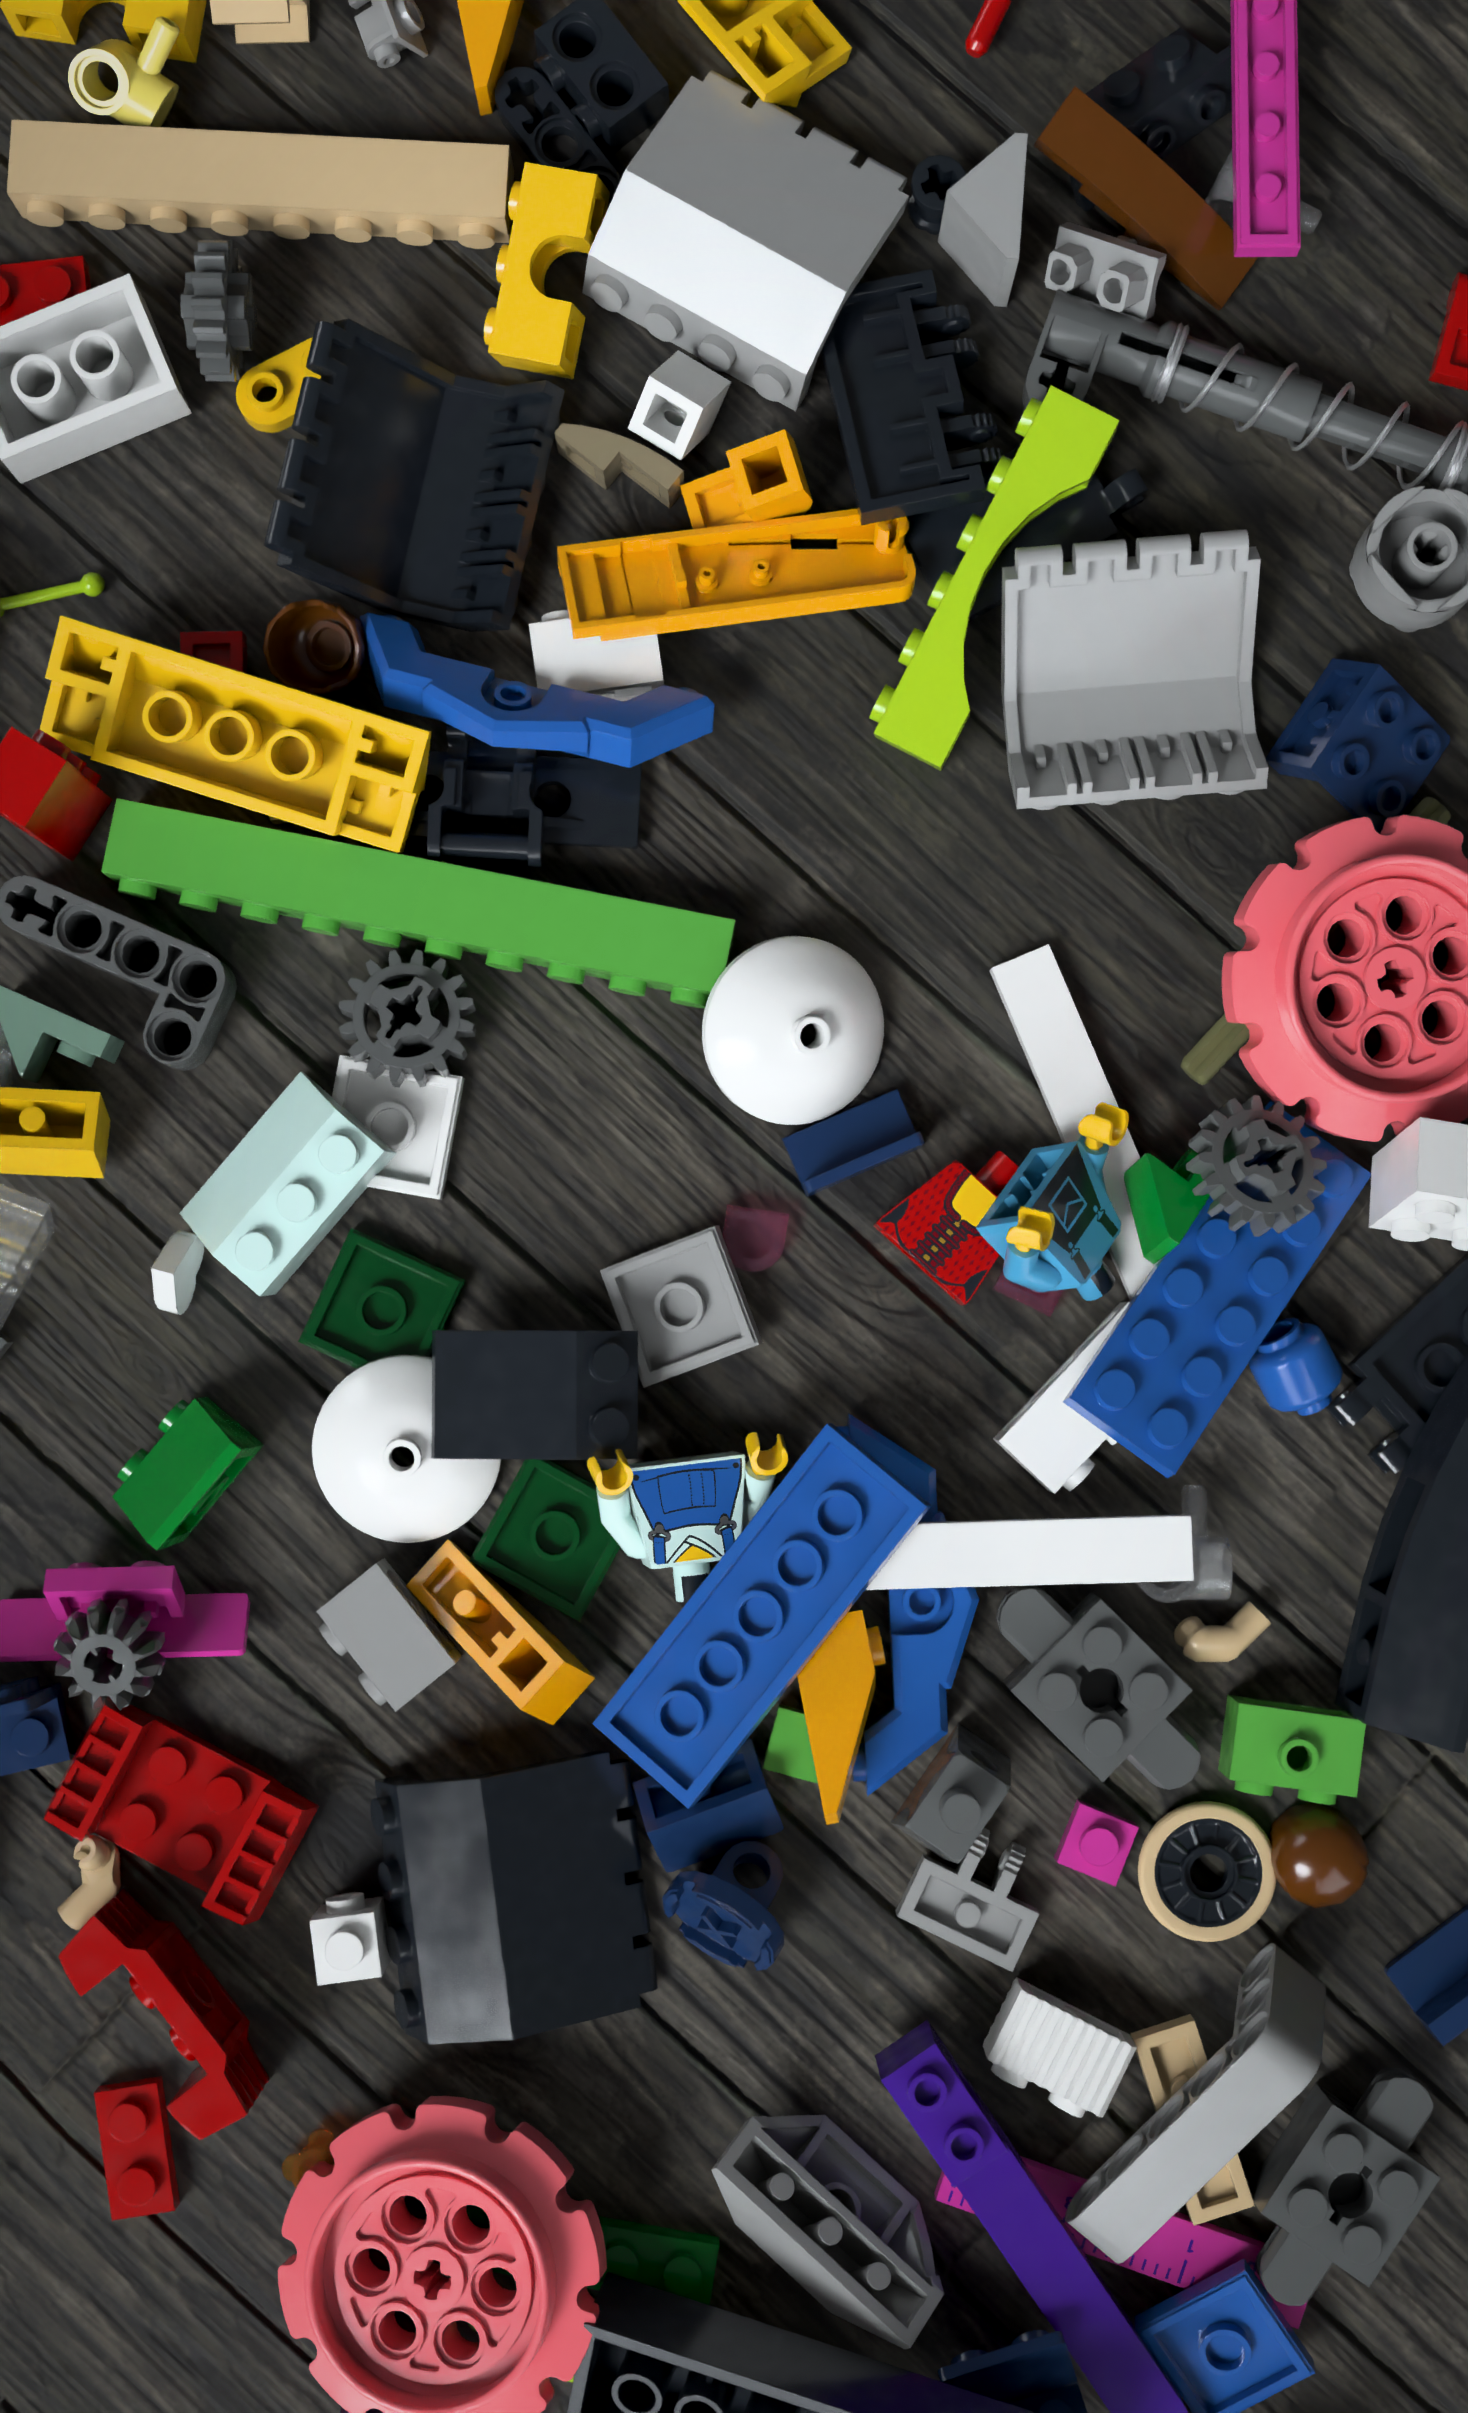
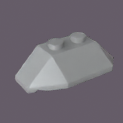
[711,2115,944,2349]

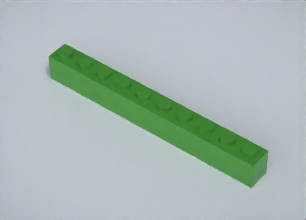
[101,798,736,1008]

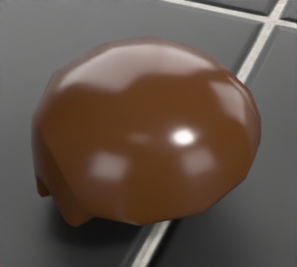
[263,599,367,694]
[1268,1802,1369,1908]

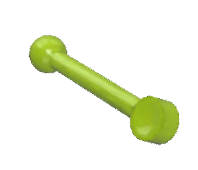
[0,572,105,618]

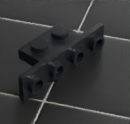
[1069,27,1232,211]

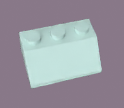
[179,1071,396,1297]

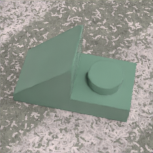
[0,985,125,1083]

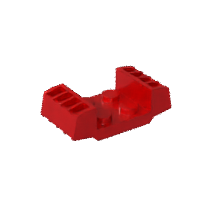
[44,1696,319,1926]
[58,1889,270,2140]

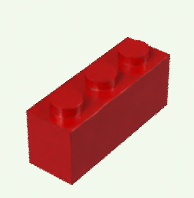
[0,726,112,862]

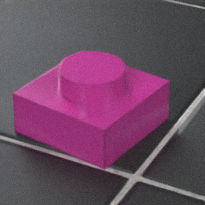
[1054,1799,1139,1887]

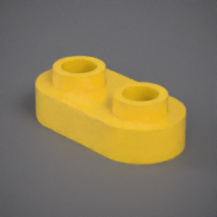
[236,337,321,433]

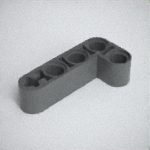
[0,875,237,1071]

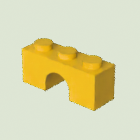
[0,0,207,63]
[484,162,610,379]

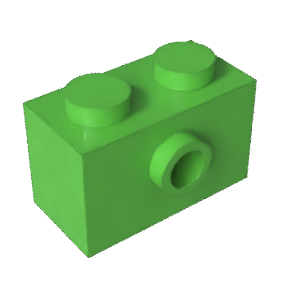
[1218,1695,1366,1805]

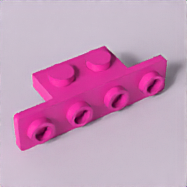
[0,1561,250,1662]

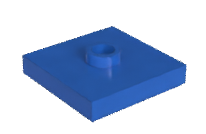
[1135,2258,1315,2413]

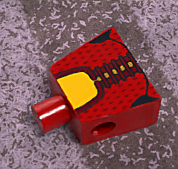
[873,1150,1019,1306]

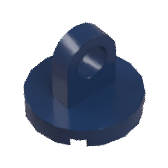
[662,1841,784,1971]

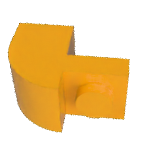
[680,429,813,529]

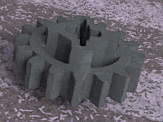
[180,239,257,382]
[339,950,476,1088]
[1186,1095,1327,1237]

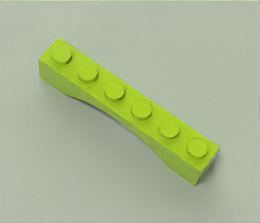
[869,385,1120,771]

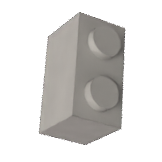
[316,1558,462,1712]

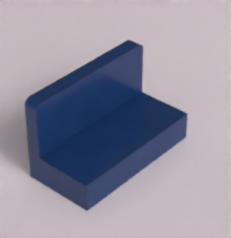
[782,1089,925,1197]
[633,1739,784,1872]
[1384,1904,1468,2046]

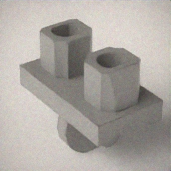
[1044,222,1167,320]

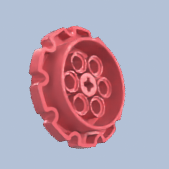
[1222,815,1468,1142]
[278,2096,607,2413]

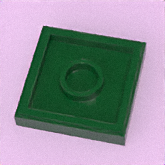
[298,1228,467,1369]
[469,1459,620,1622]

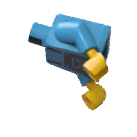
[976,1102,1129,1301]

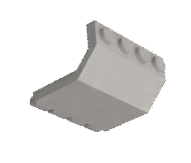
[582,70,909,412]
[1001,529,1269,810]

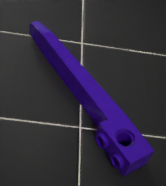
[875,2020,1188,2413]

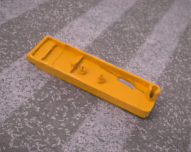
[557,509,916,641]

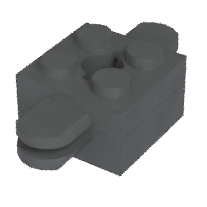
[996,1585,1201,1790]
[1248,2067,1441,2306]

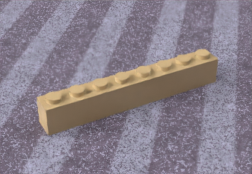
[7,119,514,249]

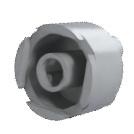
[1349,486,1468,633]

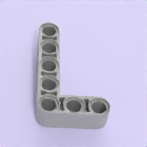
[1065,1943,1326,2264]

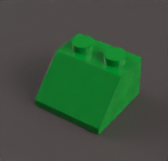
[112,1397,264,1551]

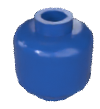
[1248,1318,1343,1416]

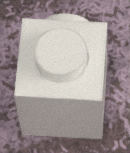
[627,350,731,460]
[310,1892,391,1986]

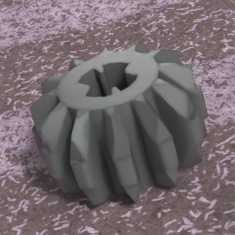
[54,1597,166,1710]

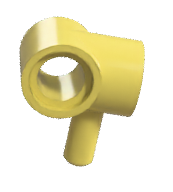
[68,16,180,127]

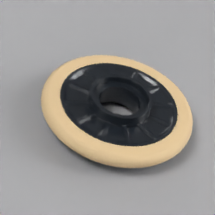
[1138,1801,1276,1942]

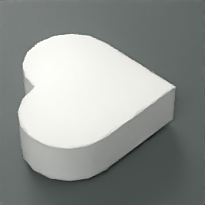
[151,1230,204,1315]

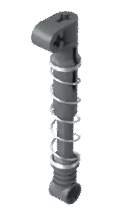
[1022,289,1468,495]

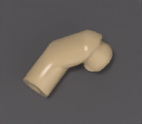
[1174,1601,1271,1662]
[57,1835,121,1930]

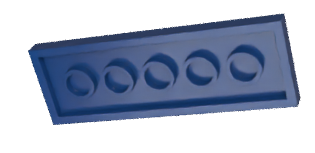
[1063,1101,1371,1478]
[592,1423,932,1809]

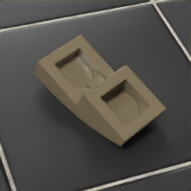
[555,423,685,509]

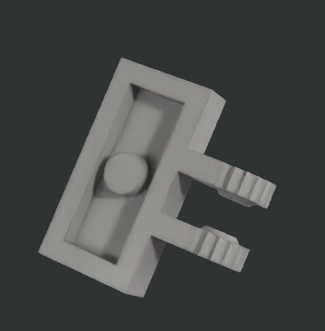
[896,1828,1039,1972]

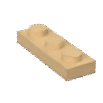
[1130,2014,1255,2226]

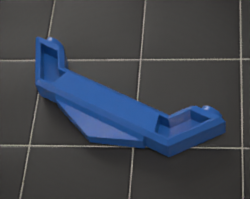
[360,612,715,768]
[836,1413,979,1797]

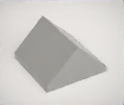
[938,133,1028,307]

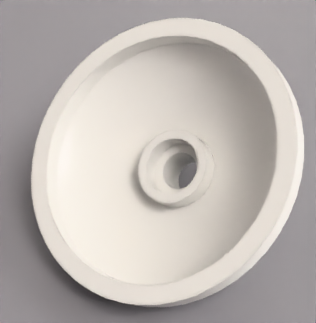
[702,936,884,1125]
[312,1354,501,1543]

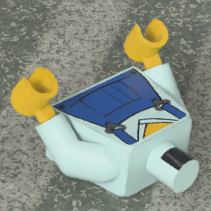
[587,1432,788,1602]

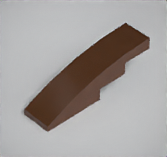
[1033,86,1258,311]

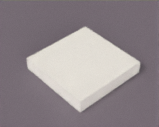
[332,1055,465,1200]

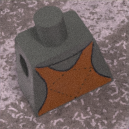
[891,1723,1011,1863]

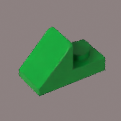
[1124,1142,1225,1265]

